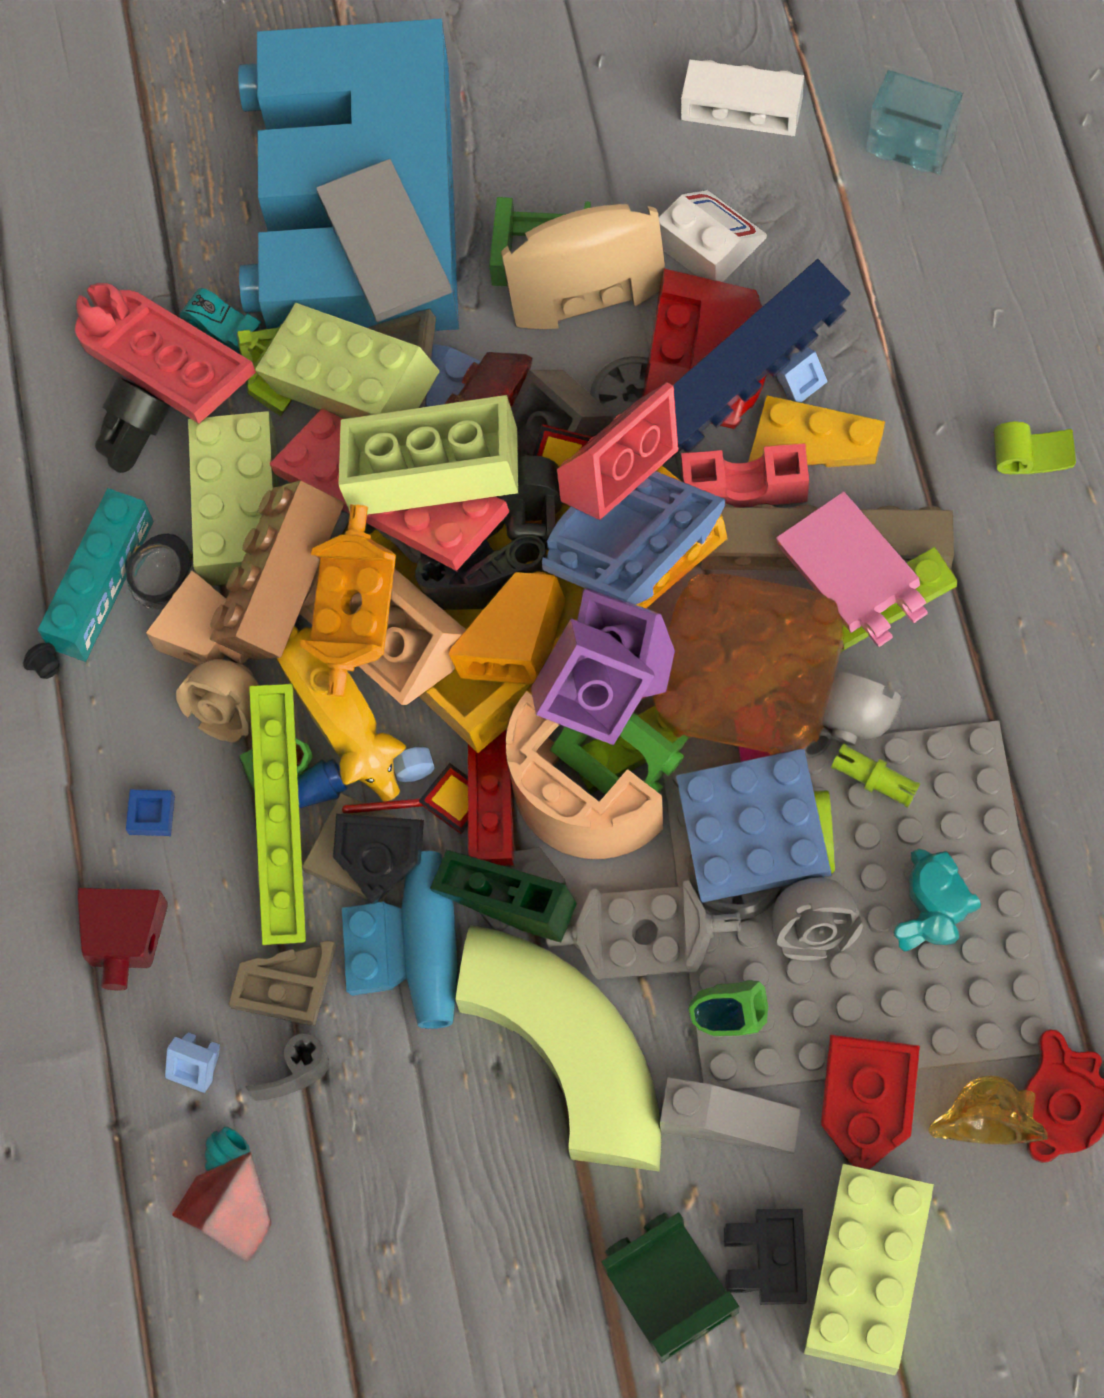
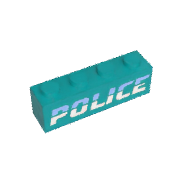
[38,488,154,662]

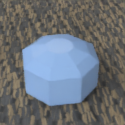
[393,747,435,782]

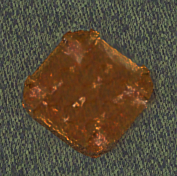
[653,574,845,755]

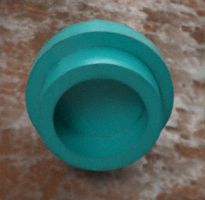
[204,1127,250,1173]

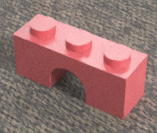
[681,443,809,508]

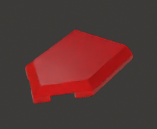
[821,1035,920,1170]

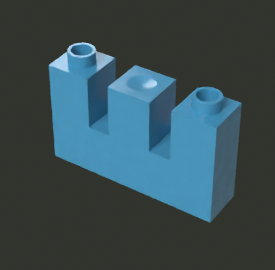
[238,19,459,331]

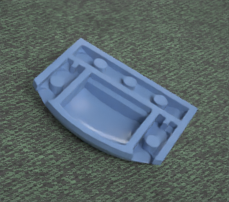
[542,471,725,605]

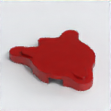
[1019,1029,1104,1163]

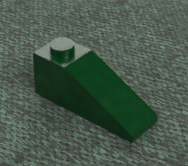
[430,849,577,943]

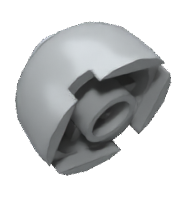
[813,670,902,746]
[771,877,863,961]

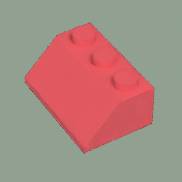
[557,383,678,520]

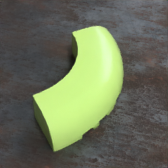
[455,925,661,1172]

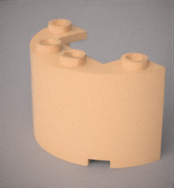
[506,691,663,859]

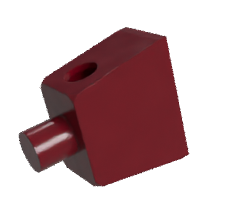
[78,888,168,991]

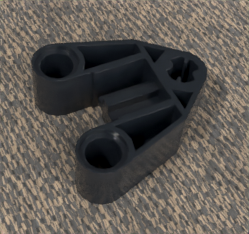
[415,496,553,610]

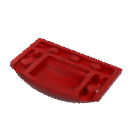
[642,268,767,429]

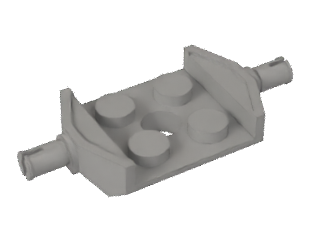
[546,881,741,979]

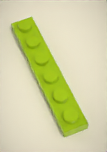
[249,684,306,945]

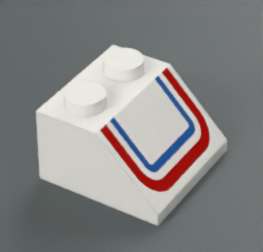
[659,190,767,282]

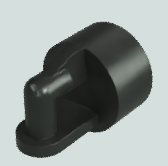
[95,376,171,473]
[499,456,563,550]

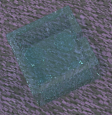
[867,70,963,175]

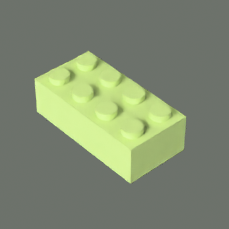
[255,303,440,419]
[339,395,518,515]
[188,411,279,586]
[804,1164,934,1376]

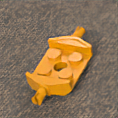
[300,504,396,697]

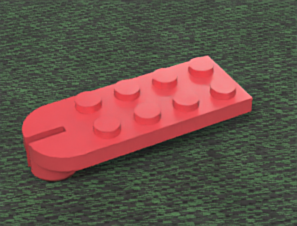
[75,283,256,424]

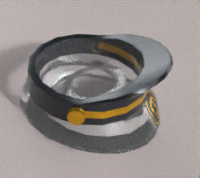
[126,533,196,610]

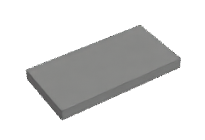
[316,159,452,322]

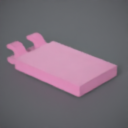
[776,492,928,647]

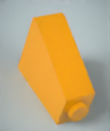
[449,571,566,684]

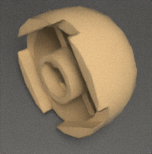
[176,659,259,742]

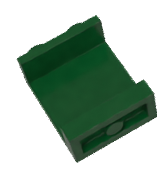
[601,1212,740,1363]

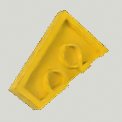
[748,395,885,467]

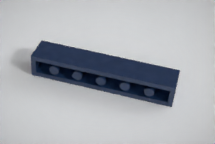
[671,258,851,458]

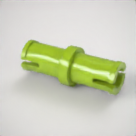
[831,743,921,808]

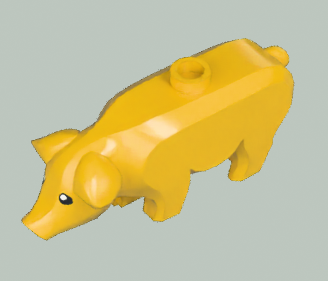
[276,626,406,802]

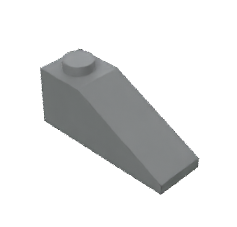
[660,1077,800,1154]

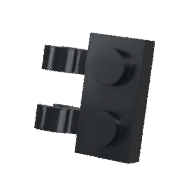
[723,1208,808,1305]

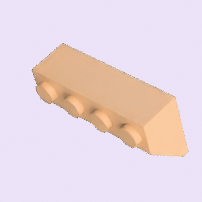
[299,538,466,705]

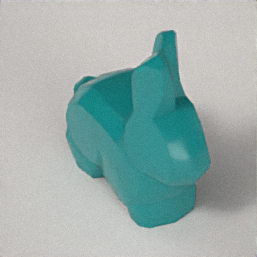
[893,849,981,952]

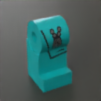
[179,288,261,354]

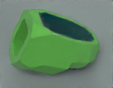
[688,980,768,1036]

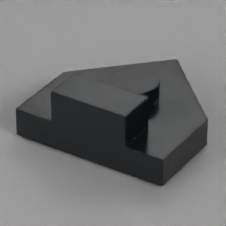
[333,814,424,904]

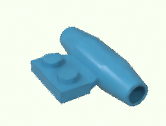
[342,851,458,1029]

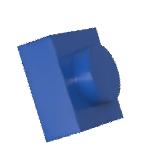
[126,789,175,836]

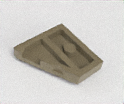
[229,940,336,1026]

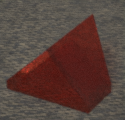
[172,1151,272,1262]

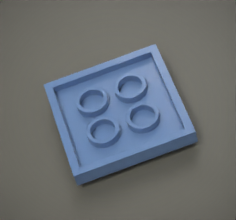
[676,749,832,903]

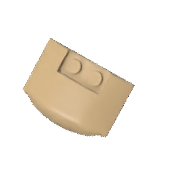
[501,204,665,329]

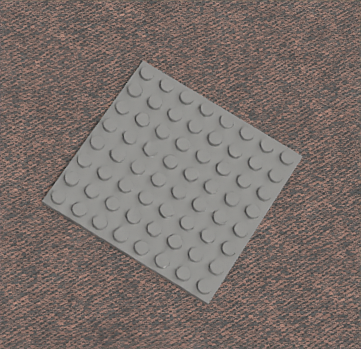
[663,720,1055,1091]

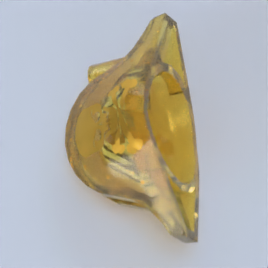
[928,1075,1048,1145]

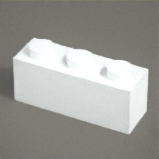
[681,59,804,136]

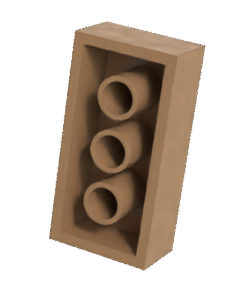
[210,480,345,660]

